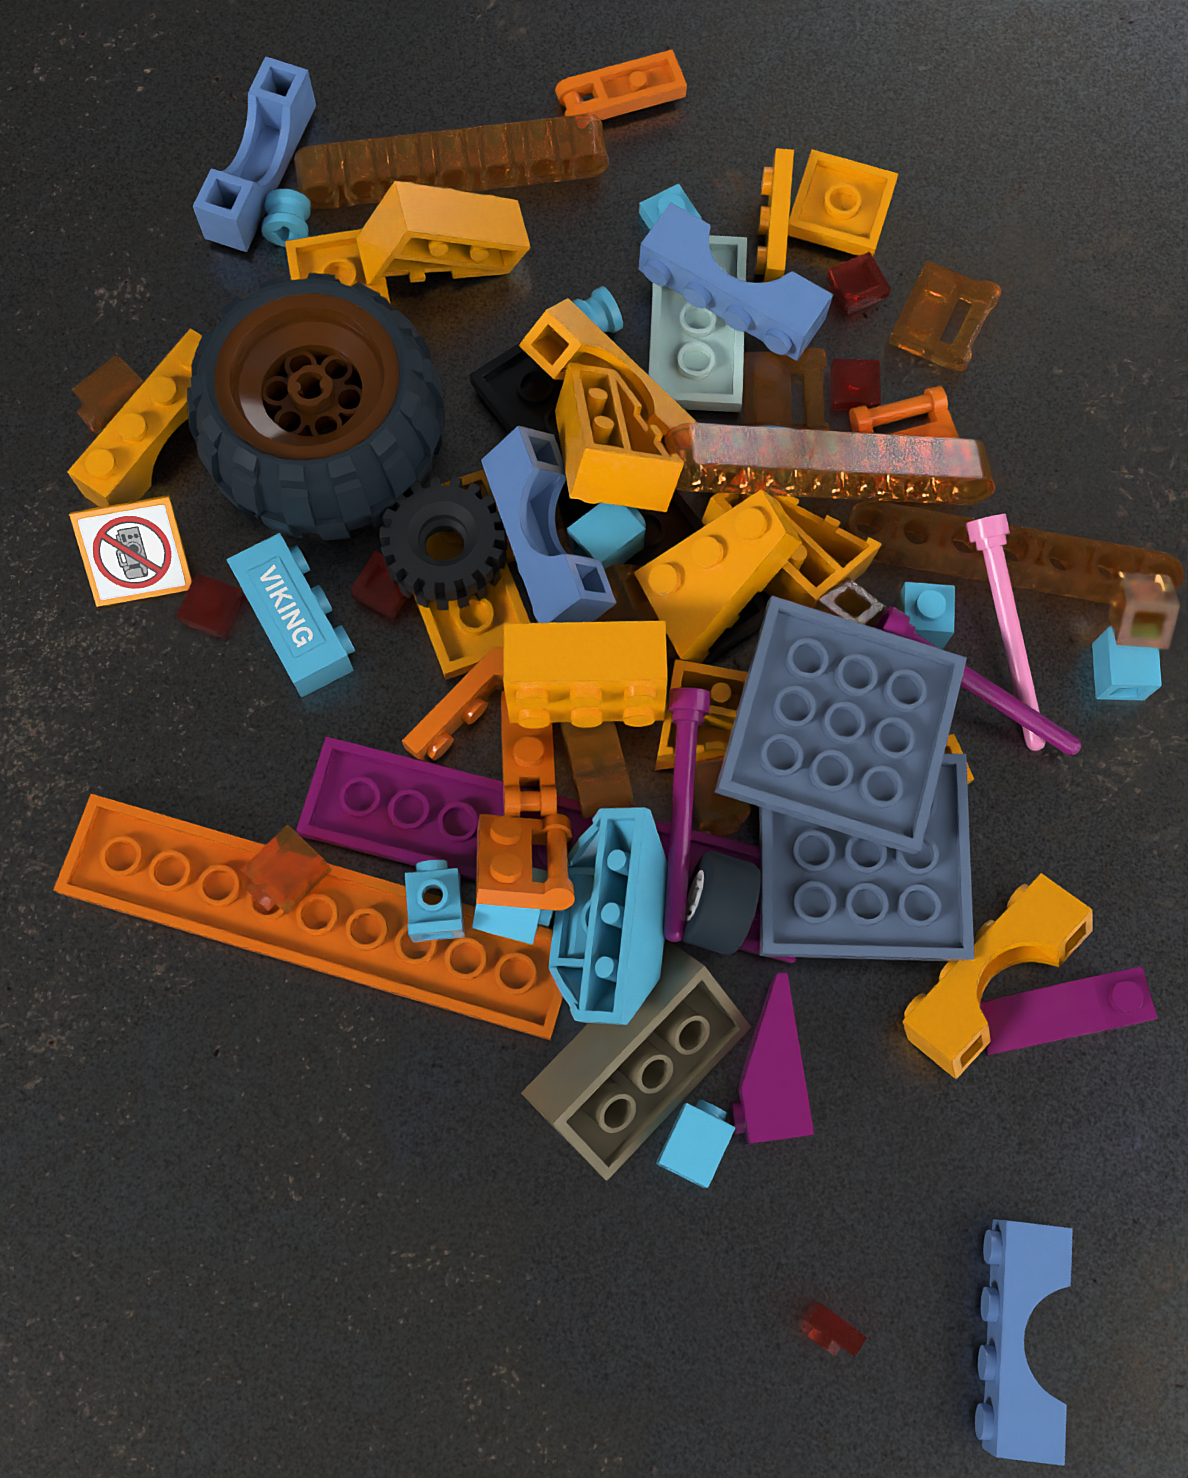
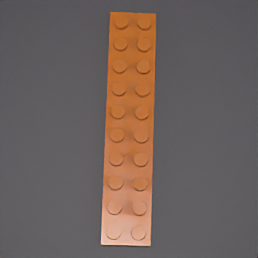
[53,794,564,1041]

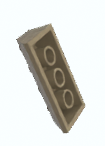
[521,941,752,1181]

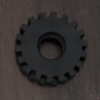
[379,476,507,610]

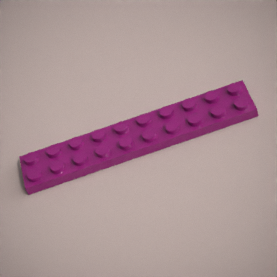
[296,736,796,964]

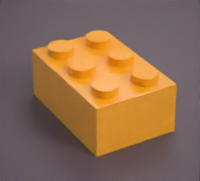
[503,621,668,729]

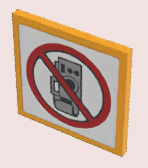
[69,495,194,607]

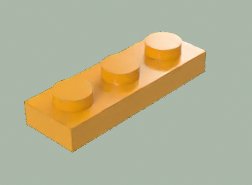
[754,148,794,283]

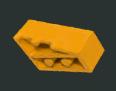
[634,489,802,664]

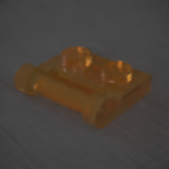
[888,260,1002,372]
[742,347,830,435]

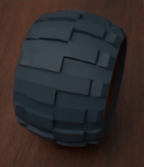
[187,273,445,541]

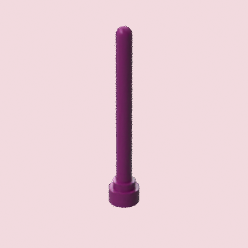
[873,606,1081,755]
[664,688,710,942]

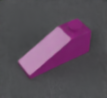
[980,967,1158,1055]
[729,972,814,1145]

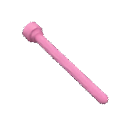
[966,514,1046,751]

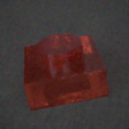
[826,252,891,315]
[830,358,881,410]
[350,551,407,620]
[176,573,245,639]
[800,1299,867,1357]

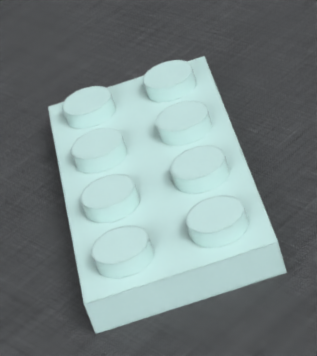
[648,235,747,412]

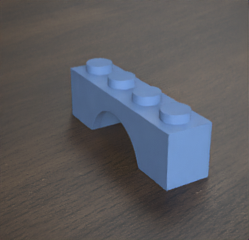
[192,56,316,252]
[639,203,833,361]
[481,426,617,623]
[975,1219,1073,1466]

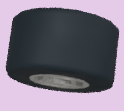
[682,851,761,955]

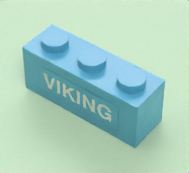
[226,533,355,698]

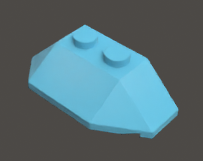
[548,807,668,1025]

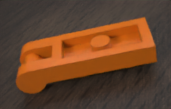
[555,49,687,132]
[402,647,504,762]
[500,691,557,817]

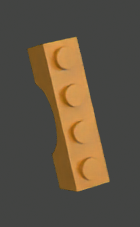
[518,298,705,459]
[67,328,202,507]
[903,873,1093,1079]

